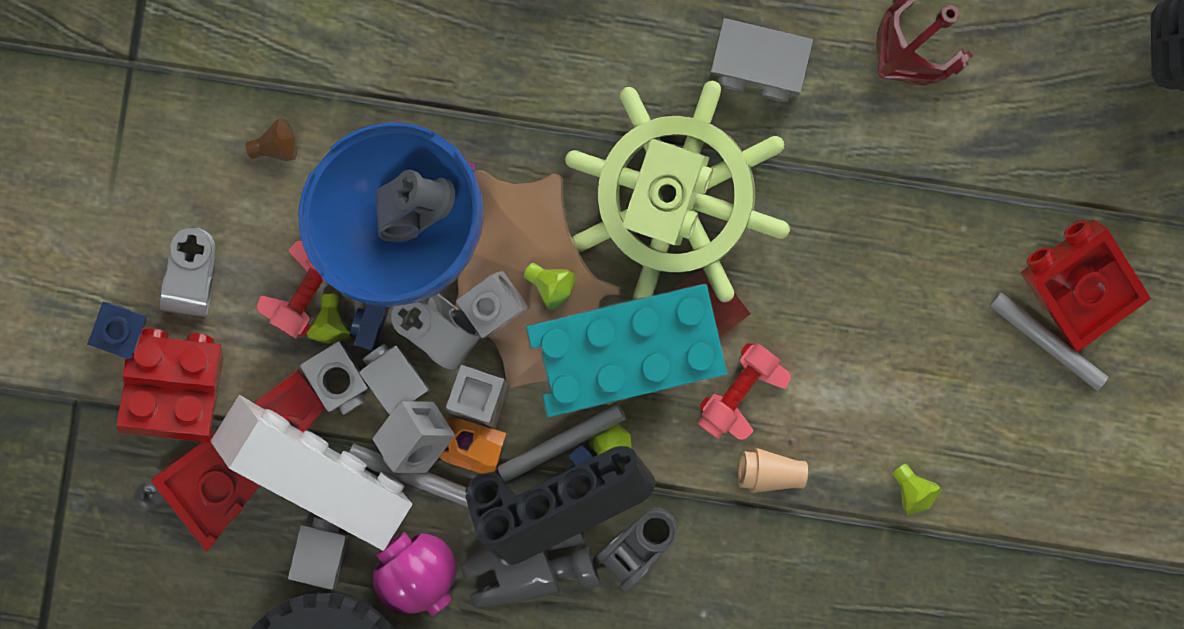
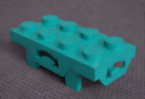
[525,284,727,417]

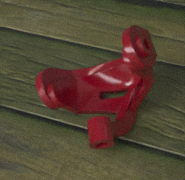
[876,0,973,86]

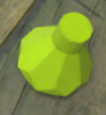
[524,263,576,310]
[307,294,351,344]
[589,424,632,457]
[892,464,942,516]

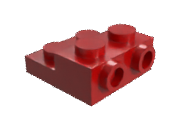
[1020,219,1151,352]
[116,328,224,443]

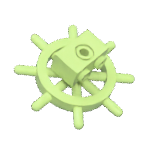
[565,81,790,302]

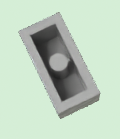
[709,18,813,102]

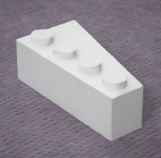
[211,395,412,551]

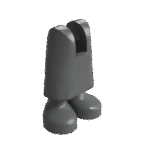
[460,531,601,608]

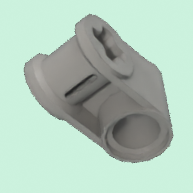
[160,228,216,317]
[391,294,481,370]

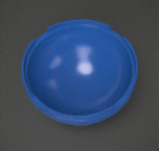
[298,122,484,307]

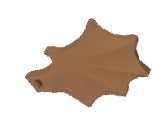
[455,171,628,407]

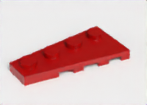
[151,369,325,552]

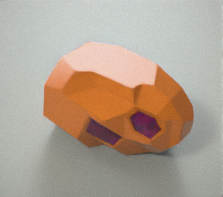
[439,418,507,474]

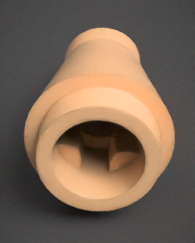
[738,448,808,493]

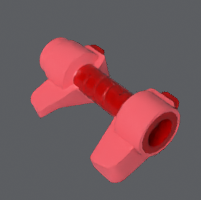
[257,241,328,339]
[697,342,791,440]

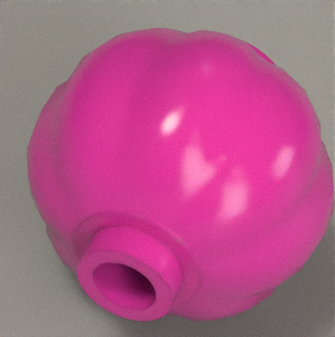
[373,532,457,616]

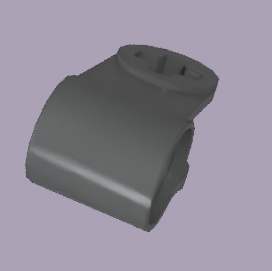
[375,170,455,242]
[593,507,677,592]

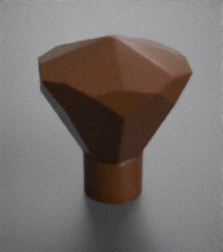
[246,119,297,162]

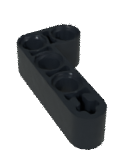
[465,446,655,565]

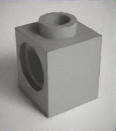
[456,271,529,339]
[300,341,370,415]
[359,344,431,415]
[446,365,510,429]
[372,401,455,473]
[288,517,349,590]

